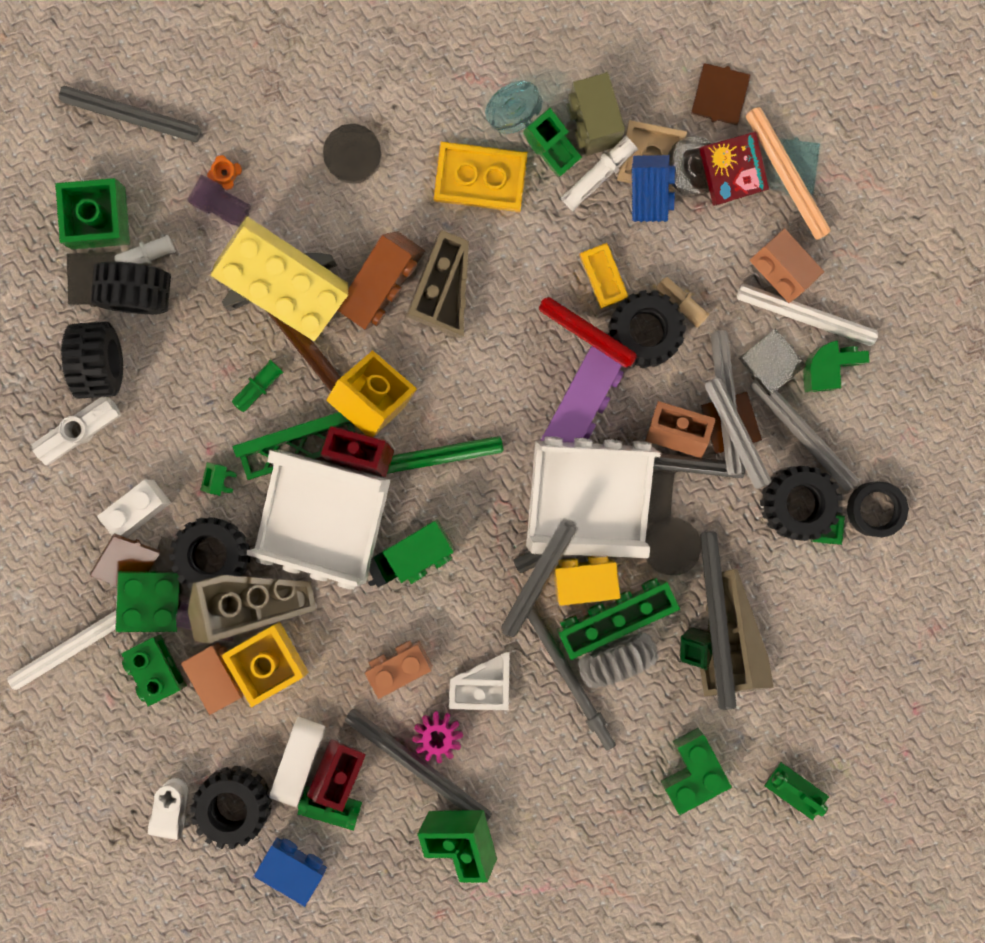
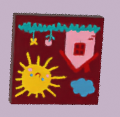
[699,131,769,206]

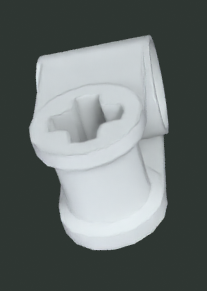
[148,778,188,840]

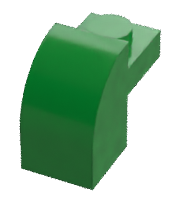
[523,108,582,177]
[803,341,870,393]

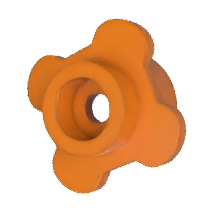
[207,155,242,190]

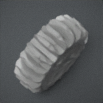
[578,633,659,688]

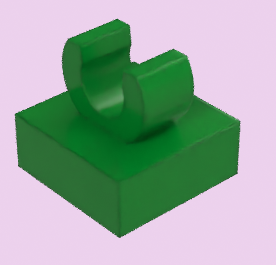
[200,462,237,496]

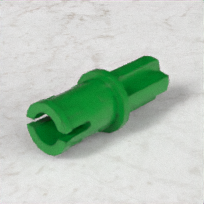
[232,359,284,412]

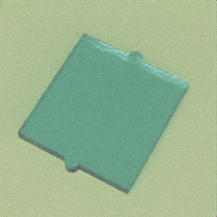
[766,138,820,195]

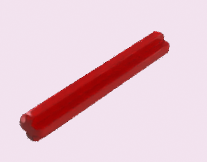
[539,297,637,367]

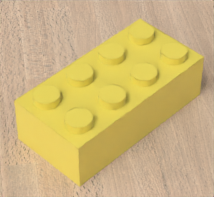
[210,216,348,341]

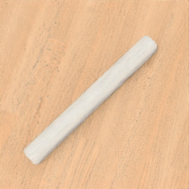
[737,284,878,346]
[7,611,116,690]

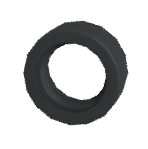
[847,481,909,538]

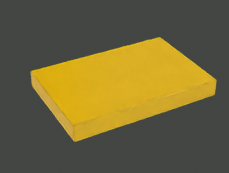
[433,141,528,212]

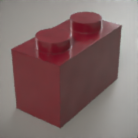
[321,426,394,478]
[307,739,366,812]

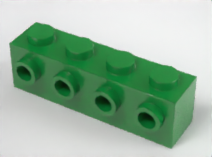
[557,578,680,660]

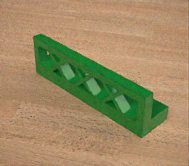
[233,412,356,480]

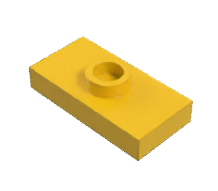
[579,243,628,309]

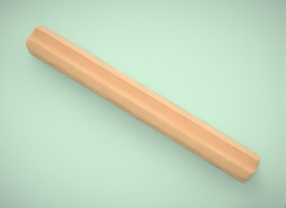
[746,107,831,240]

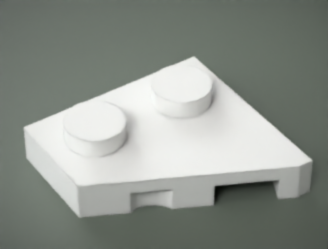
[449,652,510,710]

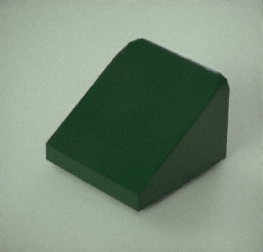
[680,627,713,670]

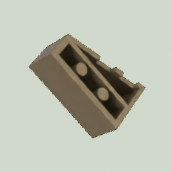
[405,230,469,338]

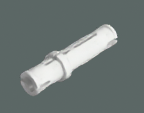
[560,135,639,212]

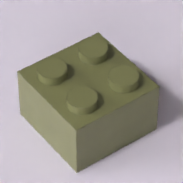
[566,72,625,156]

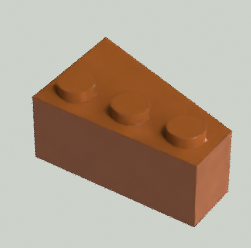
[337,231,425,330]

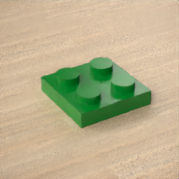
[115,571,179,632]

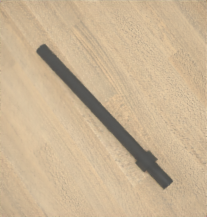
[516,597,616,751]

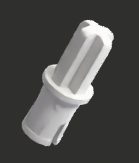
[115,235,176,265]

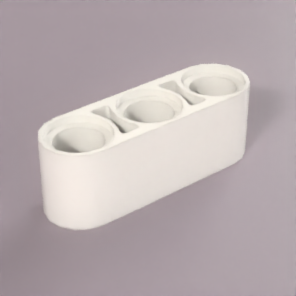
[269,716,326,808]

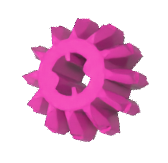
[412,711,463,763]

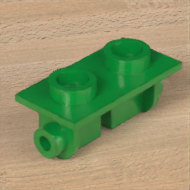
[764,762,830,821]
[297,785,362,831]

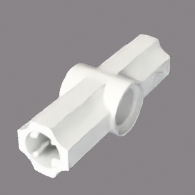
[31,397,122,466]

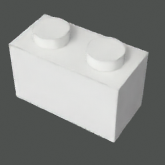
[97,479,171,538]

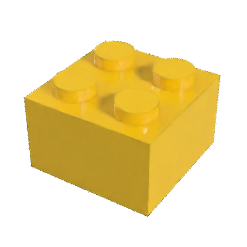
[326,350,417,437]
[553,556,620,606]
[221,621,309,707]

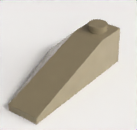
[700,569,774,697]
[188,575,317,643]

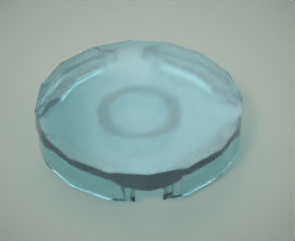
[485,80,543,134]

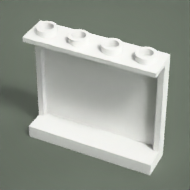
[526,436,660,558]
[247,450,391,589]

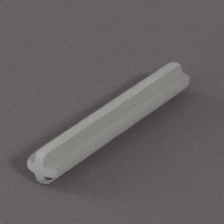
[705,377,771,489]

